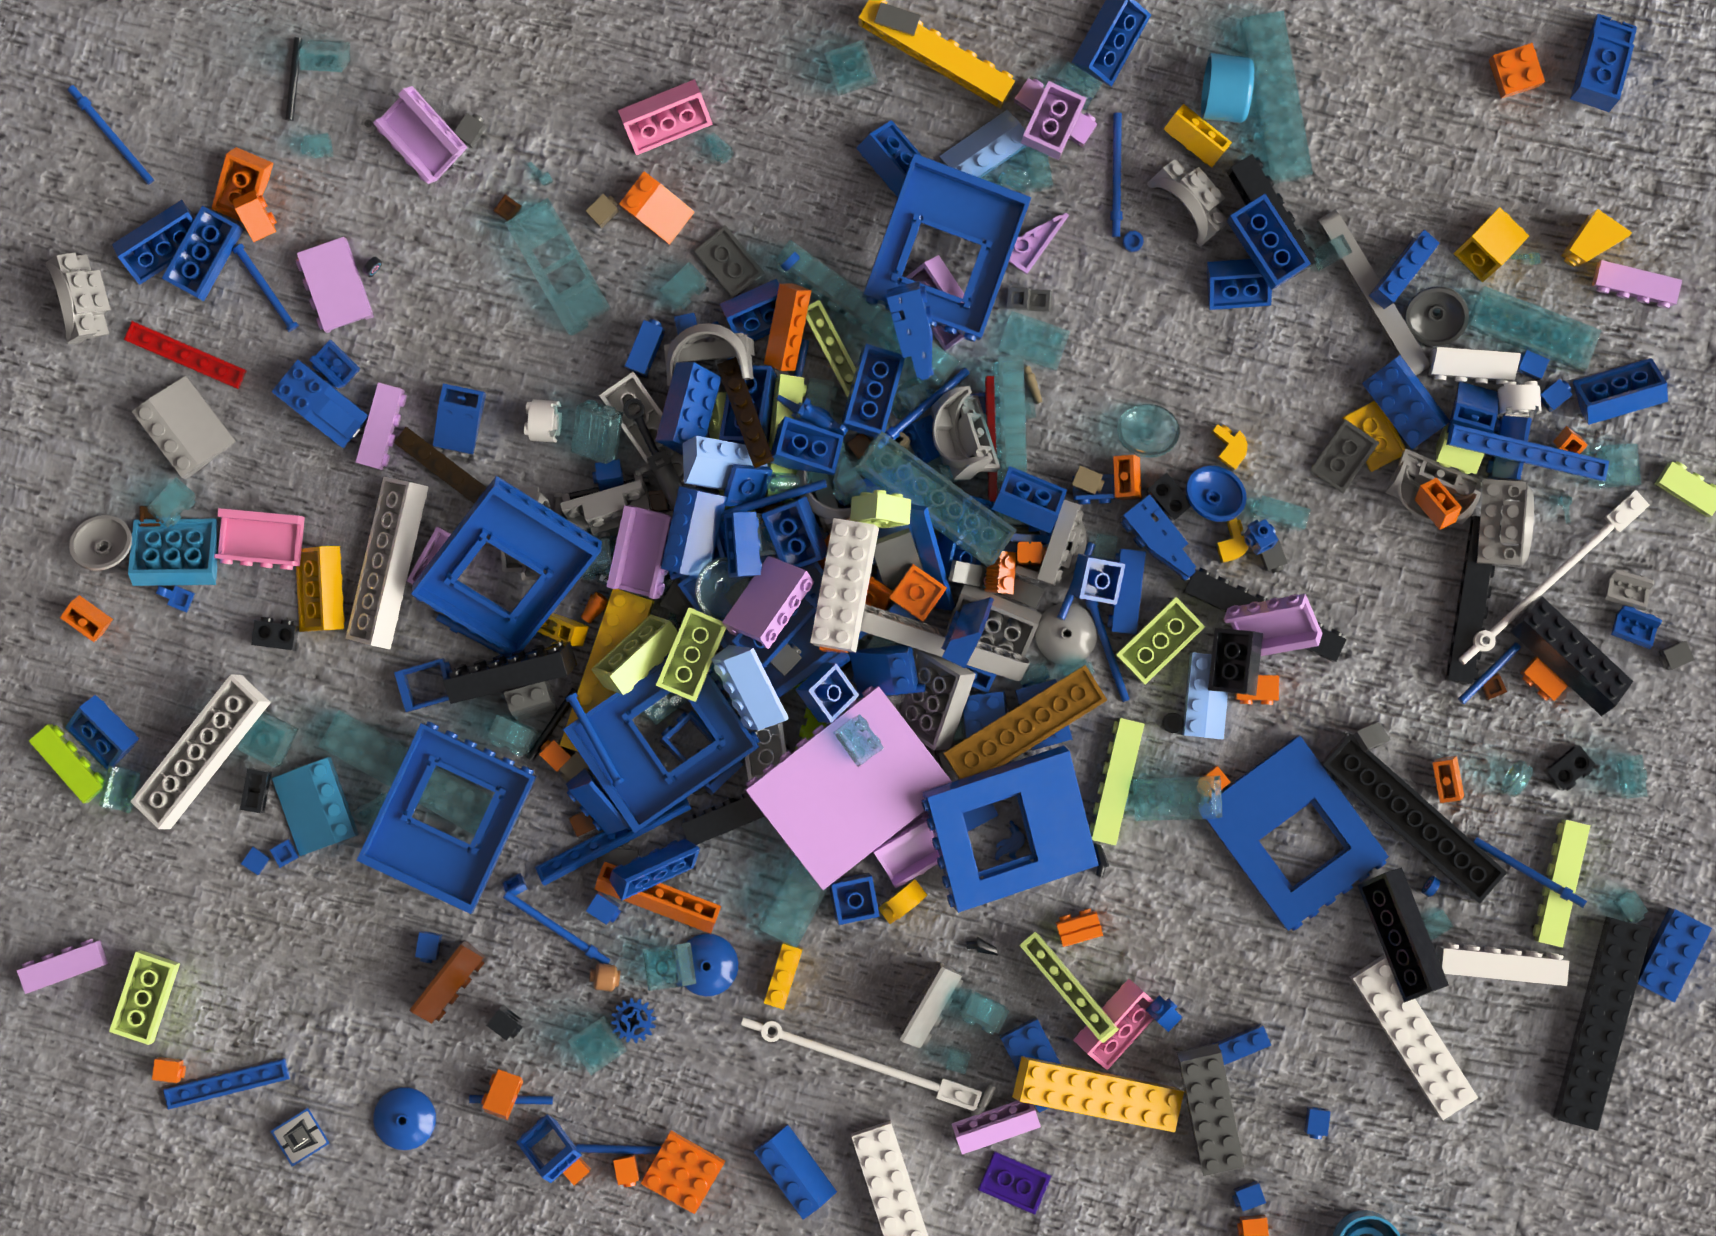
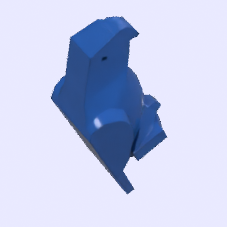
[776,395,848,436]

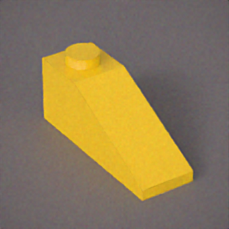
[537,613,589,646]

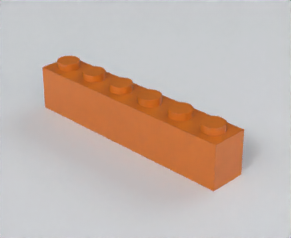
[594,861,721,934]

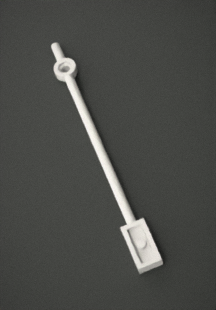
[1459,490,1650,665]
[741,1017,982,1111]

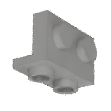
[1605,569,1654,611]

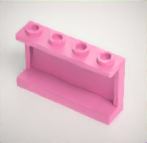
[214,508,305,570]

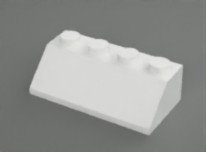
[1428,347,1521,385]

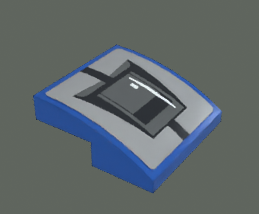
[270,1108,329,1167]

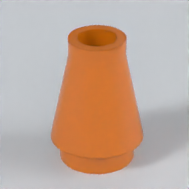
[581,592,609,623]

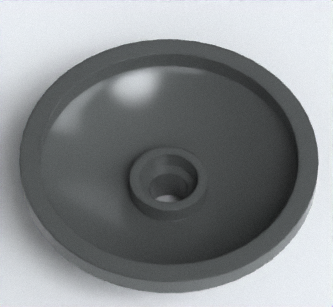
[1406,287,1469,346]

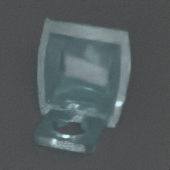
[891,377,933,419]

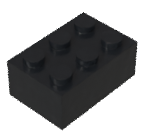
[1208,628,1263,696]

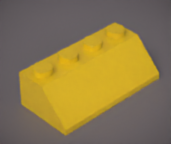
[296,546,345,632]

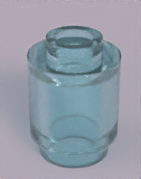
[767,472,800,493]

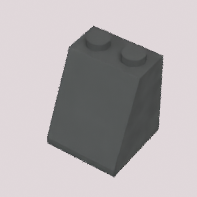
[504,680,558,722]

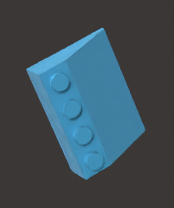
[128,519,217,586]
[272,757,359,856]

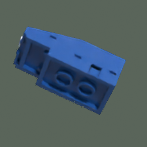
[1570,14,1637,112]
[887,281,934,380]
[271,359,369,449]
[1120,494,1196,581]

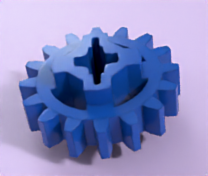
[611,997,657,1043]

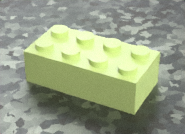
[1115,597,1205,685]
[656,608,727,702]
[591,615,678,695]
[109,950,180,1045]

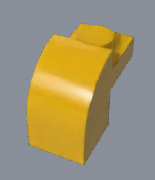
[1211,424,1247,471]
[1216,518,1249,564]
[878,879,927,924]

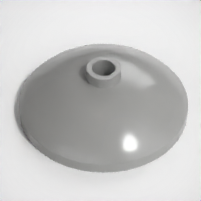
[69,515,132,571]
[1035,603,1097,665]

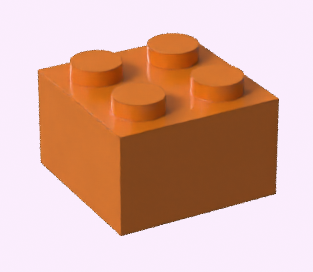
[1489,43,1545,99]

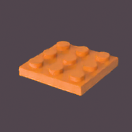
[640,1130,725,1214]

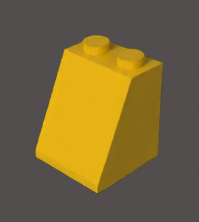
[1453,207,1529,283]
[1561,209,1632,267]

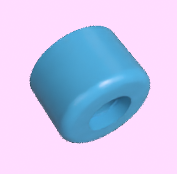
[1201,53,1254,123]
[1333,1210,1400,1236]

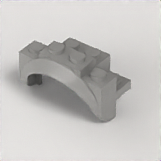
[1147,159,1228,247]
[45,253,111,344]
[931,386,1000,480]
[1386,448,1482,525]
[560,474,652,541]

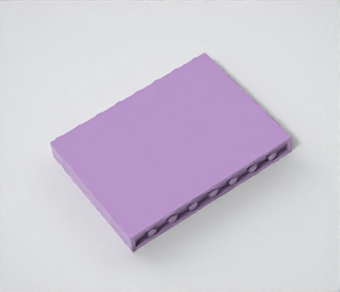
[744,686,952,890]

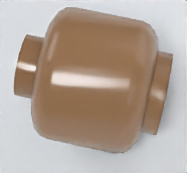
[589,963,620,991]

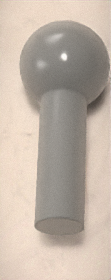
[971,1084,996,1117]

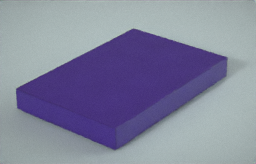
[978,1151,1052,1214]

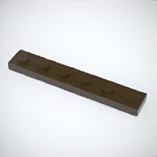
[717,357,774,468]
[394,426,487,504]

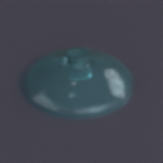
[1117,404,1180,458]
[695,557,754,619]

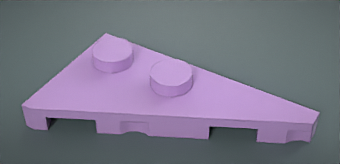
[1009,213,1069,275]

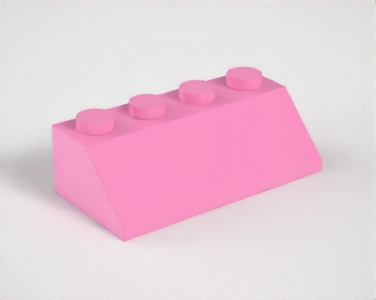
[618,79,713,155]
[1073,979,1154,1070]

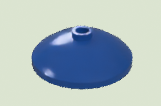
[1186,466,1247,522]
[676,934,739,996]
[373,1087,436,1150]

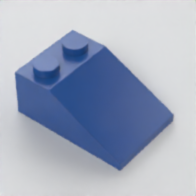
[770,416,844,475]
[850,644,919,694]

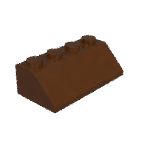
[409,941,485,1024]

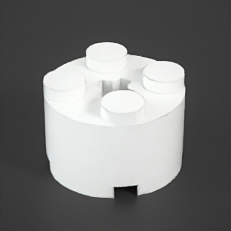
[1498,381,1541,417]
[524,399,562,443]

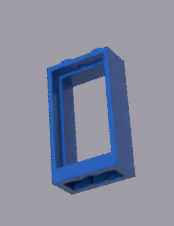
[660,711,743,795]

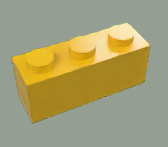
[1163,104,1232,168]
[764,942,803,1010]

